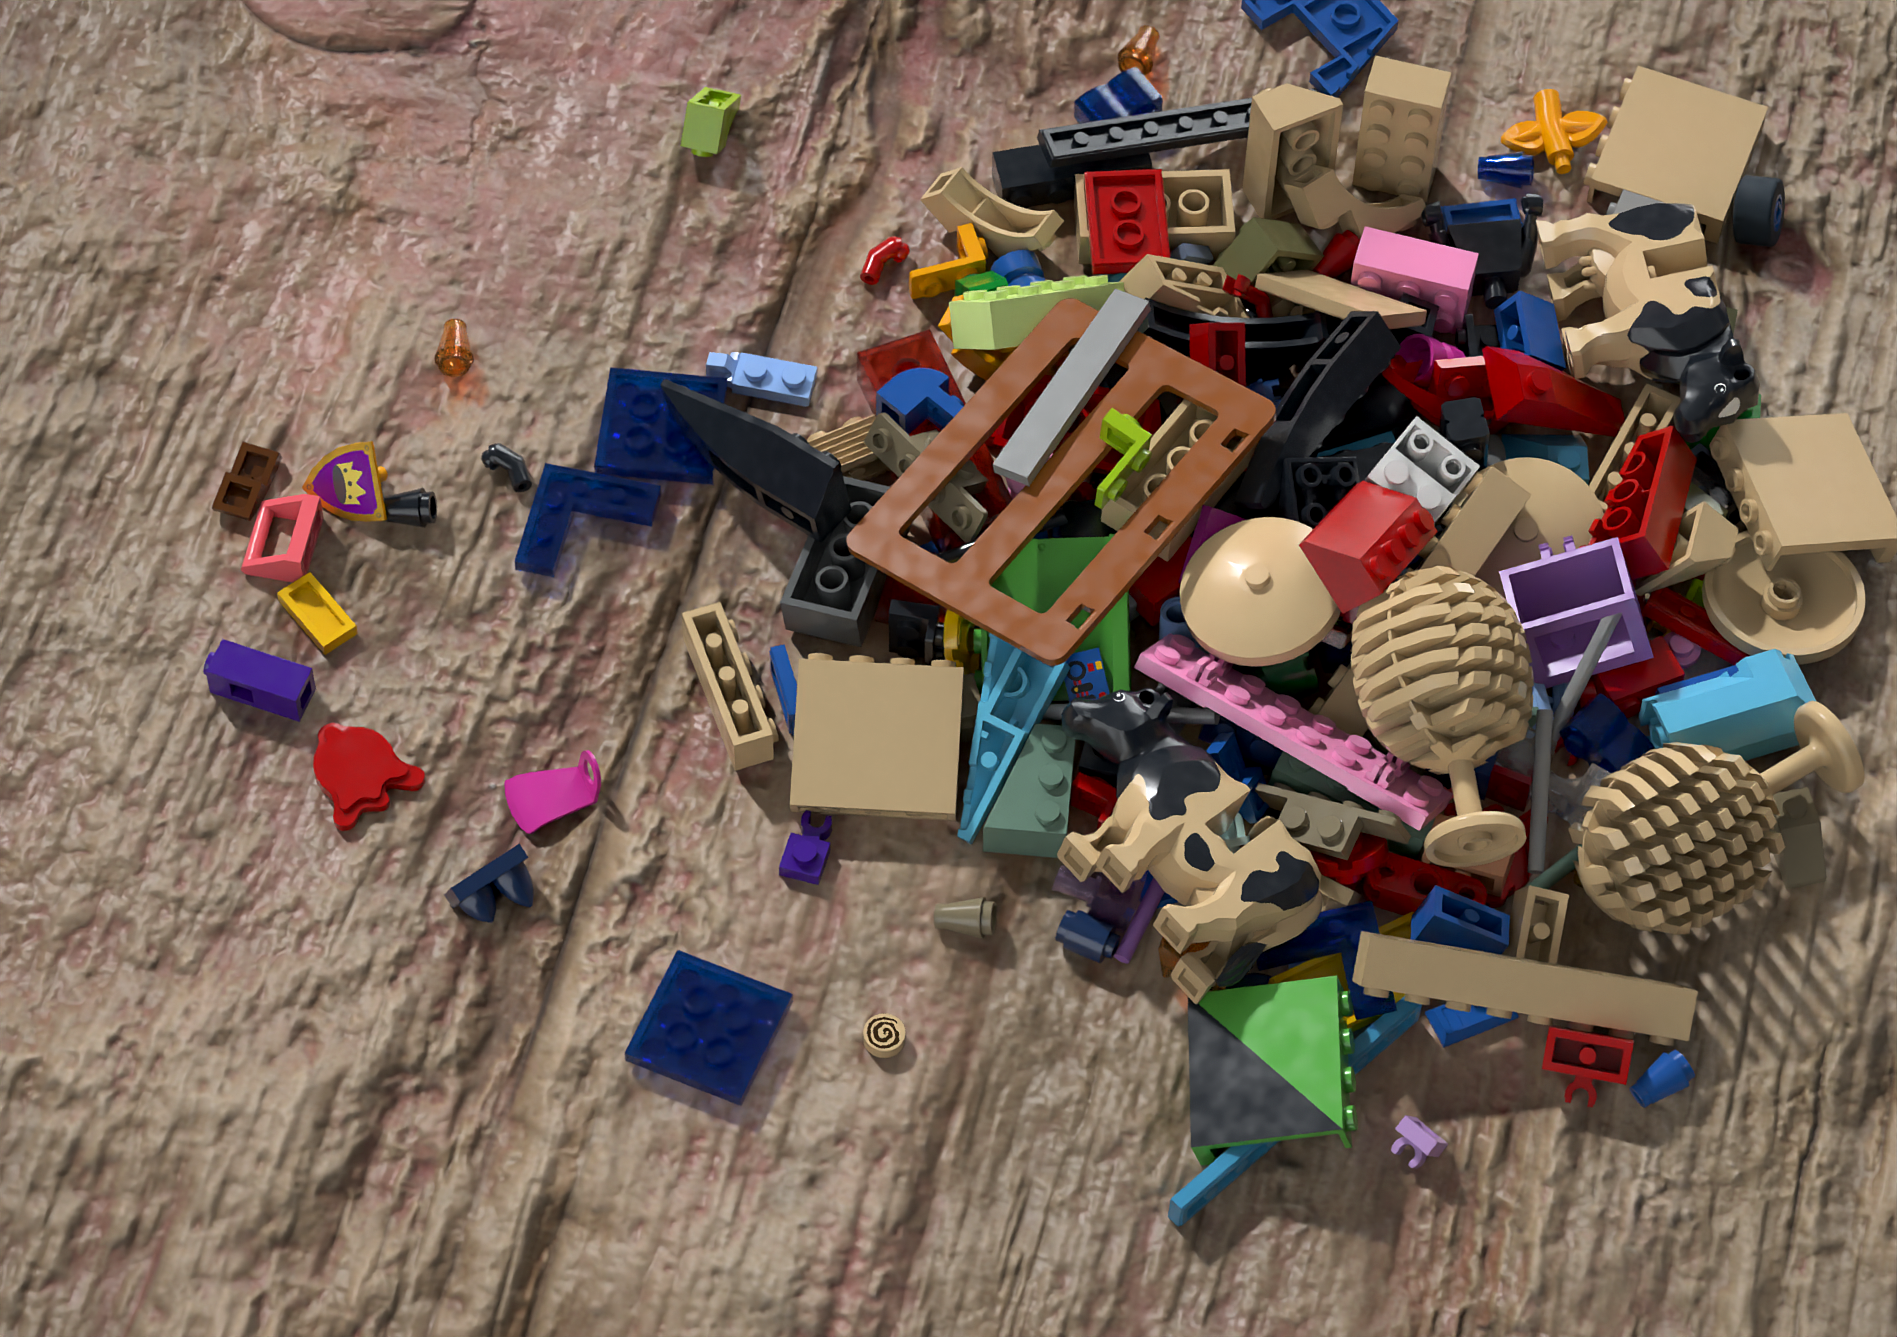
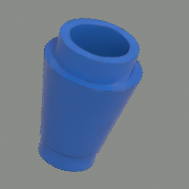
[1629,1049,1695,1108]

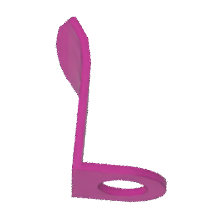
[504,750,601,834]

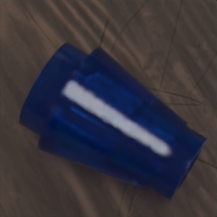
[1478,151,1534,189]

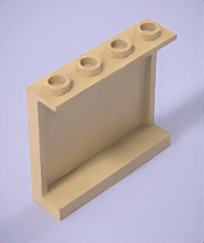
[1584,66,1768,244]
[1709,413,1897,571]
[790,653,964,821]

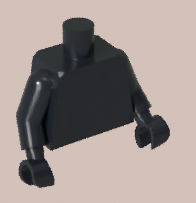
[1421,194,1543,309]

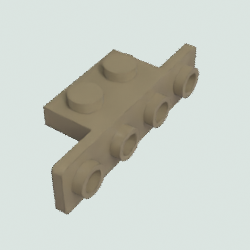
[864,412,988,543]
[1255,783,1411,860]

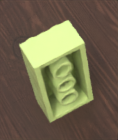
[949,275,1125,350]

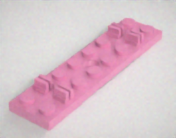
[1134,633,1453,831]

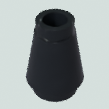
[383,488,437,528]

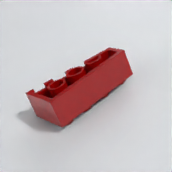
[1579,426,1697,580]

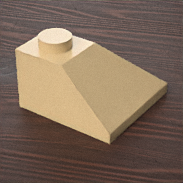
[1635,501,1738,596]

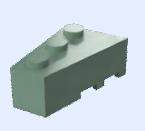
[983,724,1075,858]

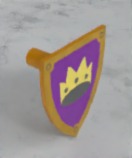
[302,441,388,522]

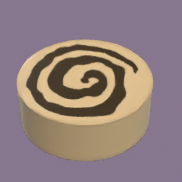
[863,1014,906,1058]

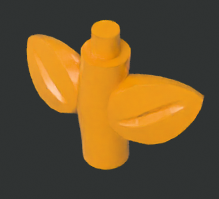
[1501,89,1608,174]

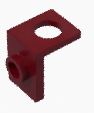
[1486,756,1533,812]

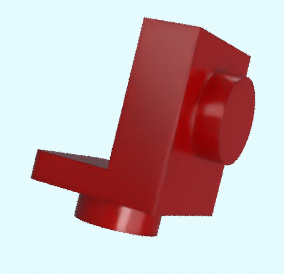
[1070,772,1118,830]

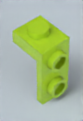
[1095,408,1152,509]

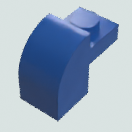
[876,368,964,435]

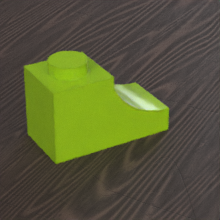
[680,87,741,157]

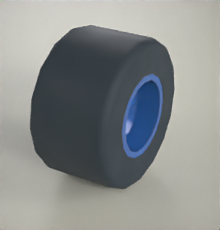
[1733,175,1785,247]

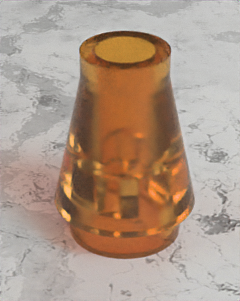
[1117,25,1160,79]
[434,319,474,377]

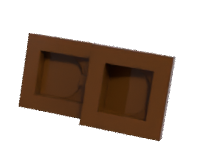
[212,442,282,521]

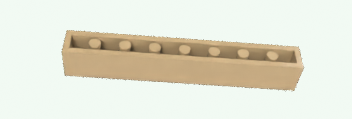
[1307,466,1532,737]
[1352,931,1698,1046]

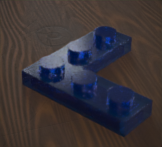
[514,463,662,577]
[1256,901,1397,1020]

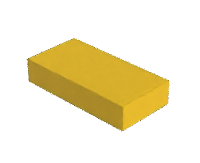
[277,572,358,655]

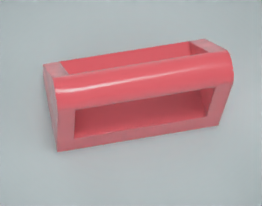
[241,494,324,582]

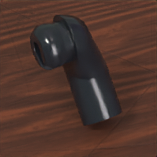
[481,443,532,492]

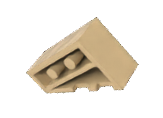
[1119,254,1250,318]

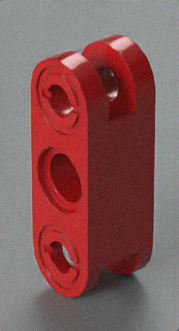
[1362,853,1488,916]

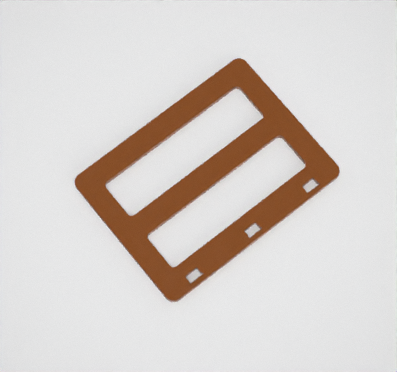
[846,298,1277,666]

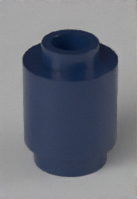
[1055,910,1121,964]

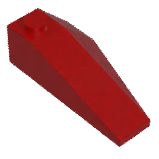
[1482,346,1625,437]

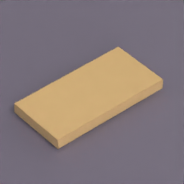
[1255,269,1427,329]

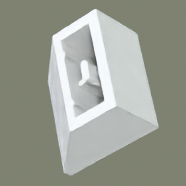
[1365,416,1480,524]

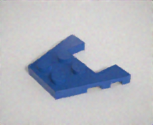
[1241,0,1399,98]

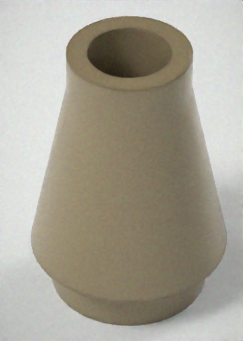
[934,897,997,939]

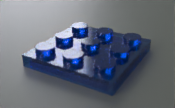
[594,367,728,485]
[624,949,793,1106]

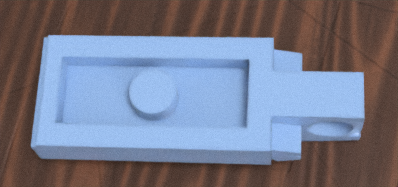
[706,352,817,407]

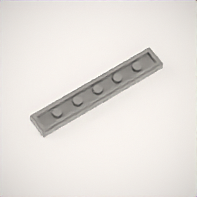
[993,289,1151,486]

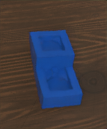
[1206,732,1269,824]

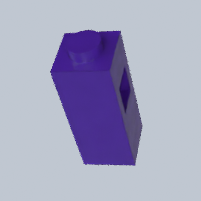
[203,639,316,722]

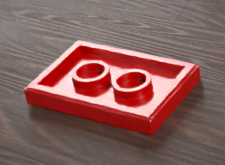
[1084,169,1170,275]

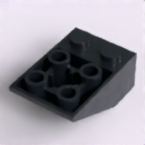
[1277,457,1360,529]

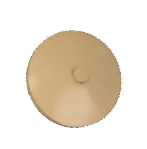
[1451,457,1604,599]
[1180,517,1341,666]
[1702,530,1866,665]

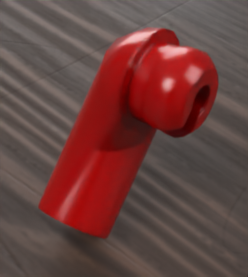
[860,236,910,285]

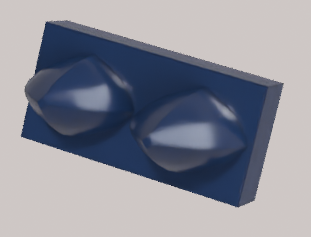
[444,844,534,923]

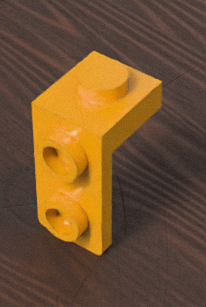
[909,223,988,299]

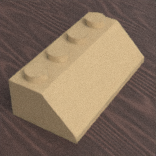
[1242,83,1343,220]

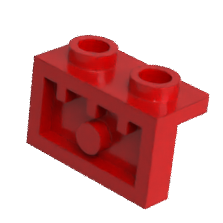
[1428,356,1495,419]

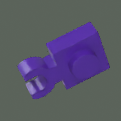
[779,810,832,885]

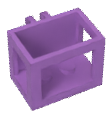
[1499,535,1654,688]

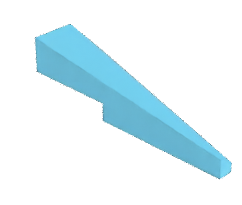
[957,633,1070,844]

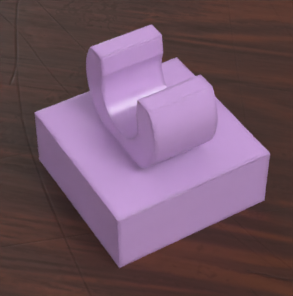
[1391,1115,1448,1169]

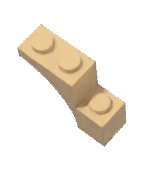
[1283,165,1426,240]
[920,167,1064,258]

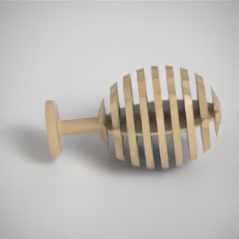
[1351,565,1534,867]
[1568,701,1865,935]

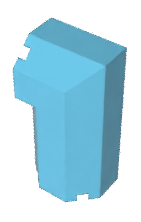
[1639,649,1816,761]

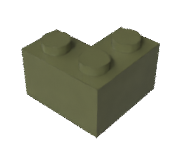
[1213,217,1324,307]

